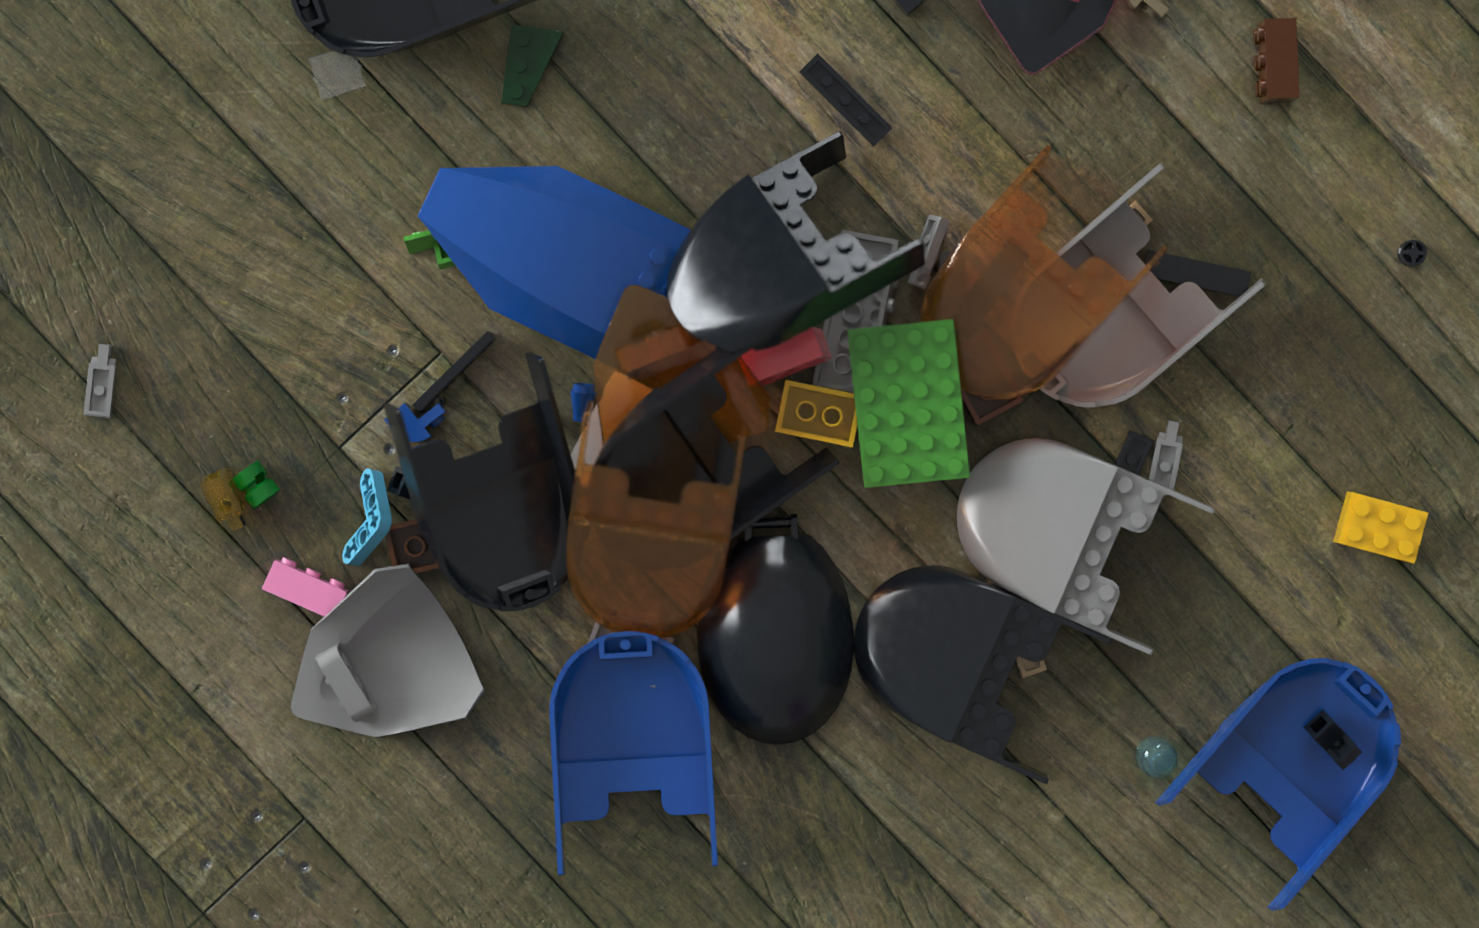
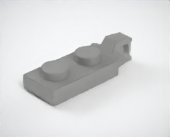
[907,214,950,289]
[84,344,117,418]
[1148,420,1183,490]

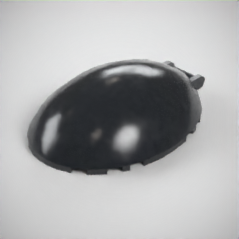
[697,513,854,744]

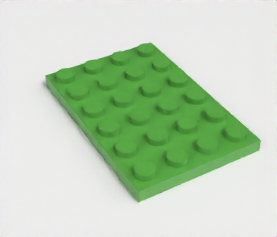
[847,318,970,488]

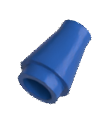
[570,383,596,422]

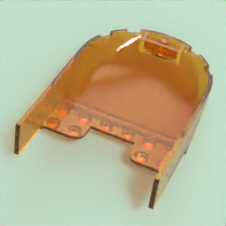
[921,145,1168,399]
[566,401,747,638]

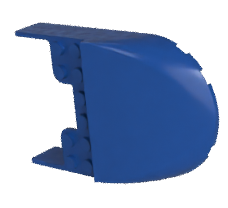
[549,631,718,875]
[1155,658,1401,911]

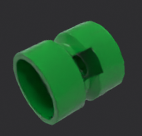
[232,460,281,510]

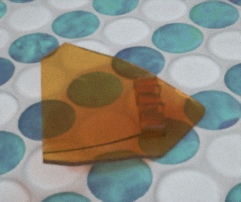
[593,285,771,446]

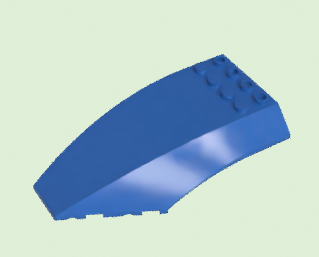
[417,166,691,378]

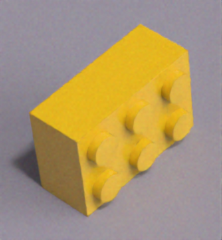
[775,380,857,447]
[1333,492,1428,564]

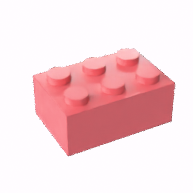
[739,327,832,387]

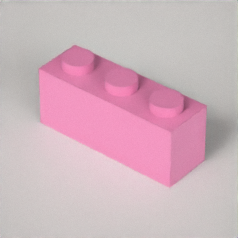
[262,557,349,616]

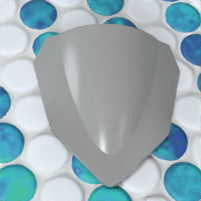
[291,564,485,737]

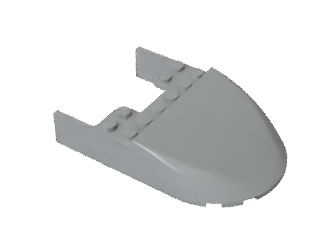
[1011,162,1265,408]
[957,438,1215,655]

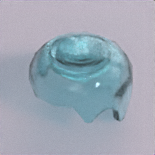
[1136,737,1178,778]

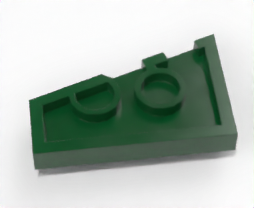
[501,24,564,107]

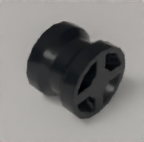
[1397,240,1427,267]

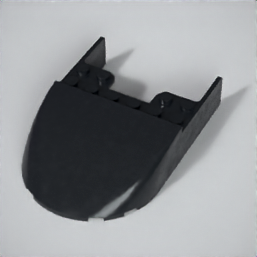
[291,0,537,57]
[667,131,926,352]
[587,349,839,570]
[383,352,588,612]
[854,565,1112,784]

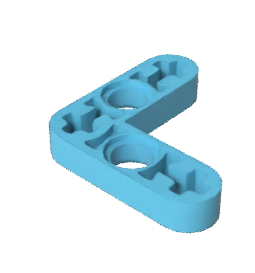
[342,468,392,566]

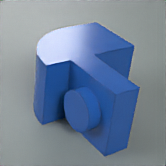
[384,403,447,442]

